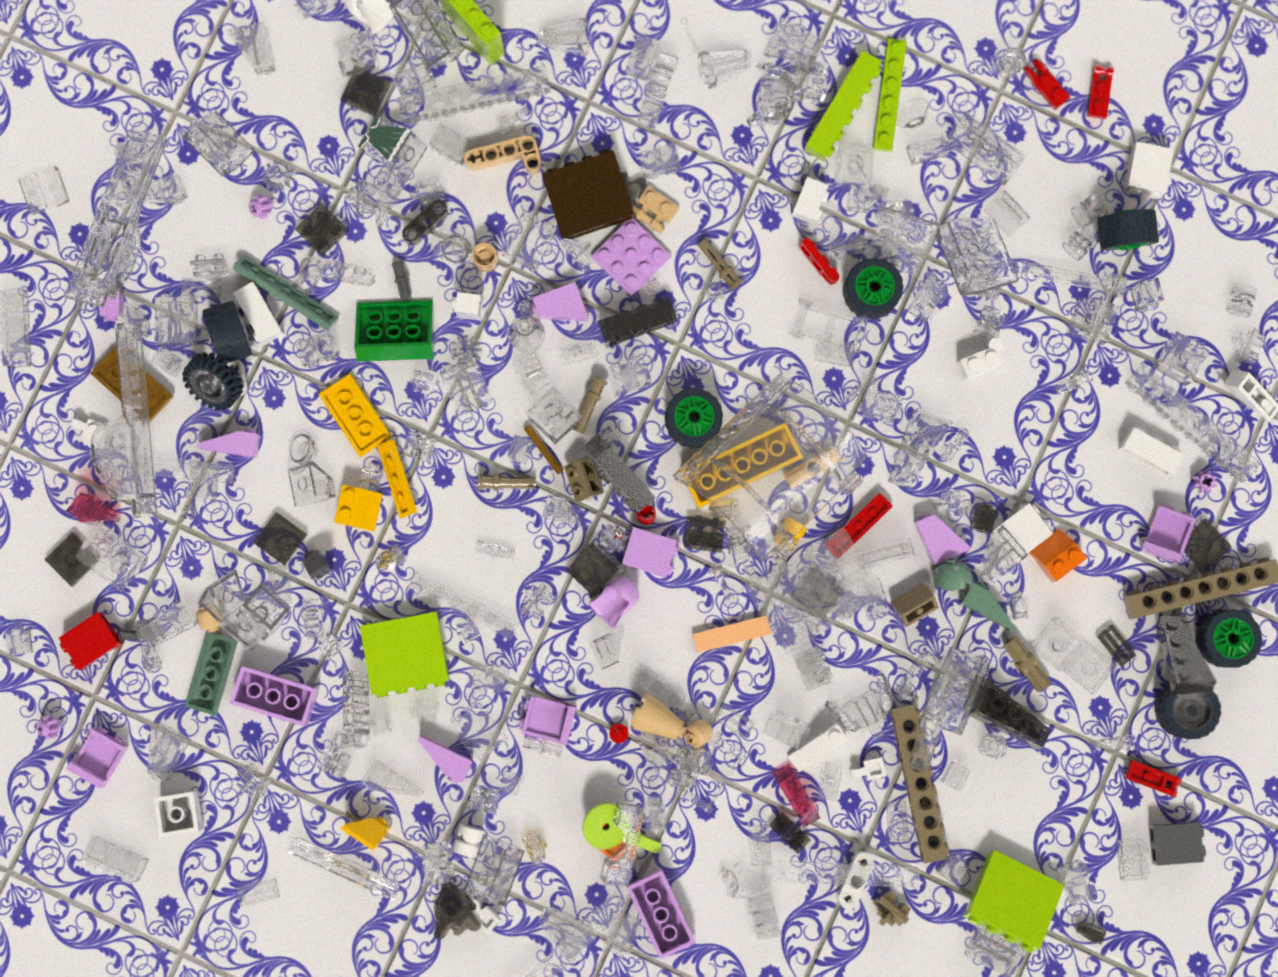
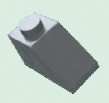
[302,550,333,581]

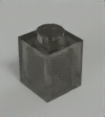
[970,504,997,534]

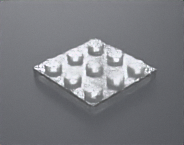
[866,207,939,277]

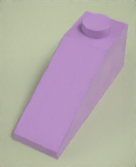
[197,429,261,458]
[418,736,474,784]

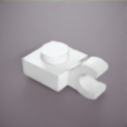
[70,419,108,444]
[850,757,887,781]

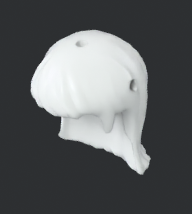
[345,0,396,34]

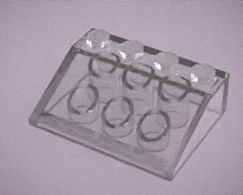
[935,218,1019,295]

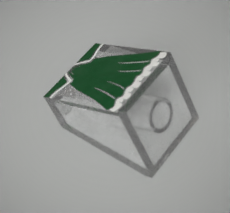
[358,115,428,179]

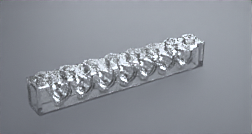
[397,65,551,125]
[1125,363,1261,483]

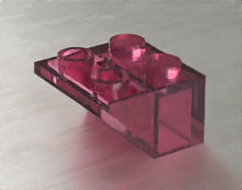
[66,492,121,525]

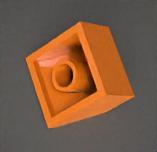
[1029,529,1087,582]

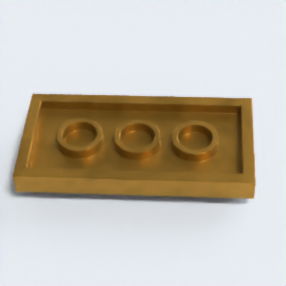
[90,345,174,424]

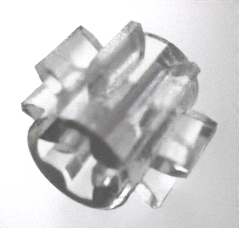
[702,278,726,303]

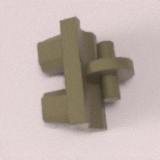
[873,891,911,926]

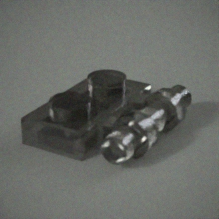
[683,515,726,553]

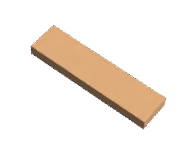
[693,615,772,653]

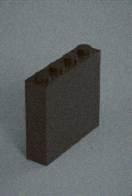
[542,149,636,242]

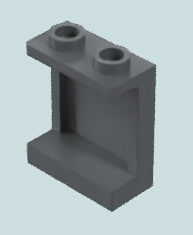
[1149,821,1206,866]

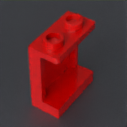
[58,612,123,670]

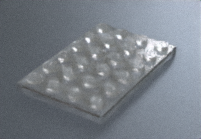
[745,527,886,654]

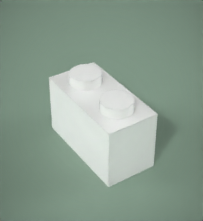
[792,177,830,224]
[452,292,483,321]

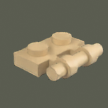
[633,186,679,233]

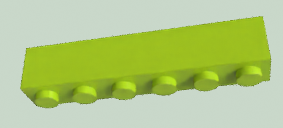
[804,50,882,162]

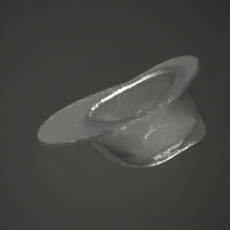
[429,229,473,266]
[288,429,318,474]

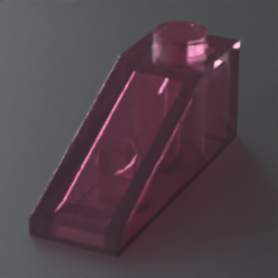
[772,763,820,828]

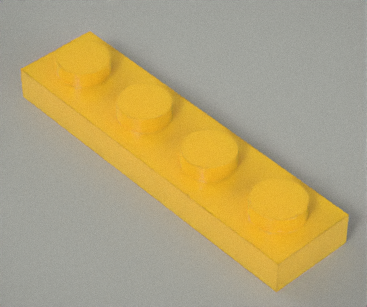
[377,440,417,519]

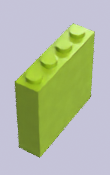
[440,0,505,66]
[360,612,450,698]
[963,850,1065,953]

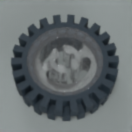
[182,352,244,410]

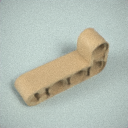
[464,135,542,175]

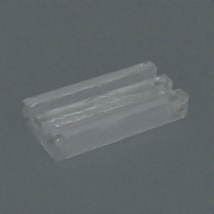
[181,277,221,298]
[713,703,756,740]
[236,878,280,907]

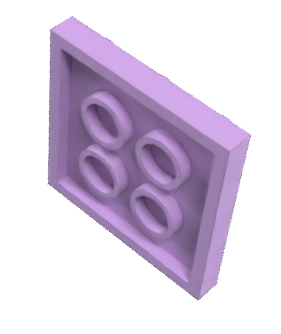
[591,219,671,297]

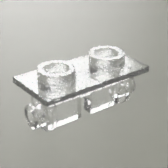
[828,233,868,260]

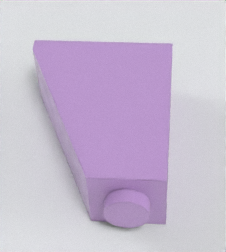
[530,282,589,322]
[914,513,971,565]

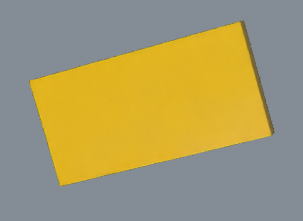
[319,373,392,458]

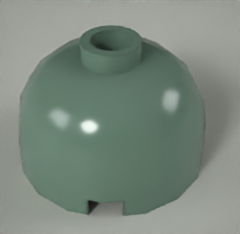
[933,558,973,591]

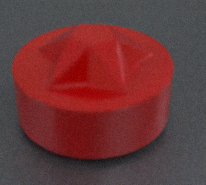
[637,505,656,525]
[609,724,629,743]

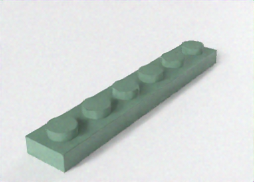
[233,255,339,331]

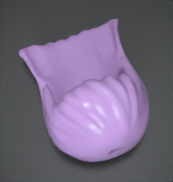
[588,577,640,628]

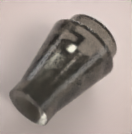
[1075,921,1107,945]

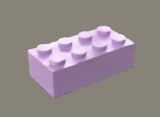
[229,666,319,726]
[626,868,696,960]

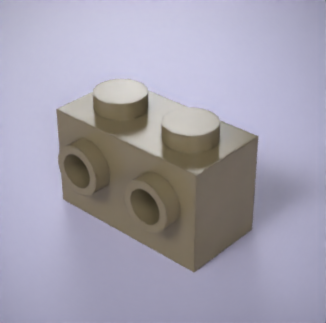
[564,457,604,502]
[890,582,939,627]

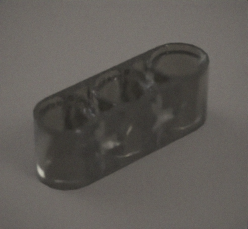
[402,200,449,246]

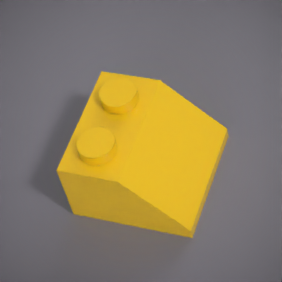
[334,485,383,532]

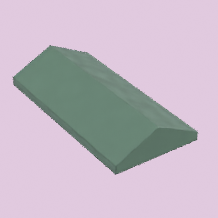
[184,631,238,716]

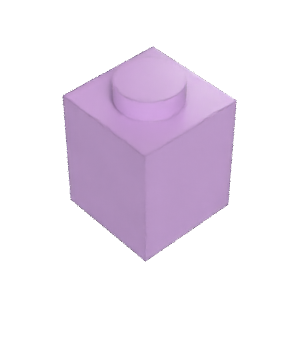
[100,292,124,322]

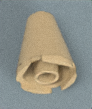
[630,693,687,740]

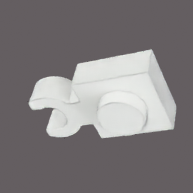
[466,898,502,935]

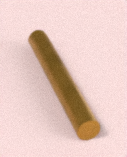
[524,425,564,475]

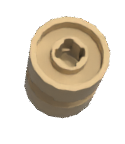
[472,243,498,272]

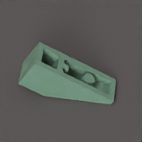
[959,581,1015,631]

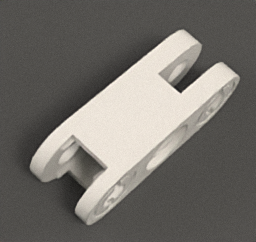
[837,851,874,909]

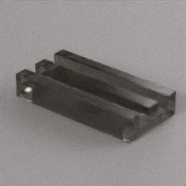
[1096,625,1136,667]

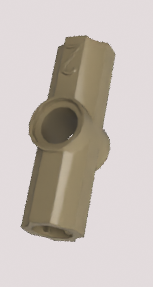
[1003,636,1051,693]

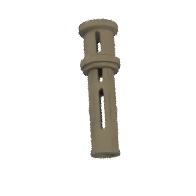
[697,238,744,291]
[572,376,608,434]
[478,473,536,491]

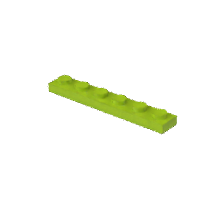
[873,39,907,152]

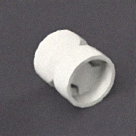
[452,824,484,858]

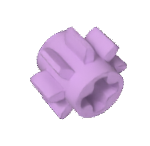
[249,194,273,219]
[1192,470,1217,494]
[37,714,61,740]

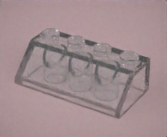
[389,0,465,69]
[944,111,1027,186]
[922,646,990,736]

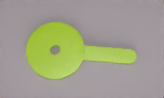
[582,803,662,853]

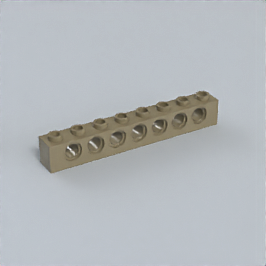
[1123,557,1278,619]
[889,704,949,864]

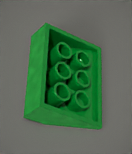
[354,300,434,362]

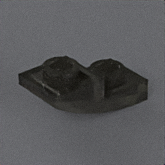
[769,812,811,854]

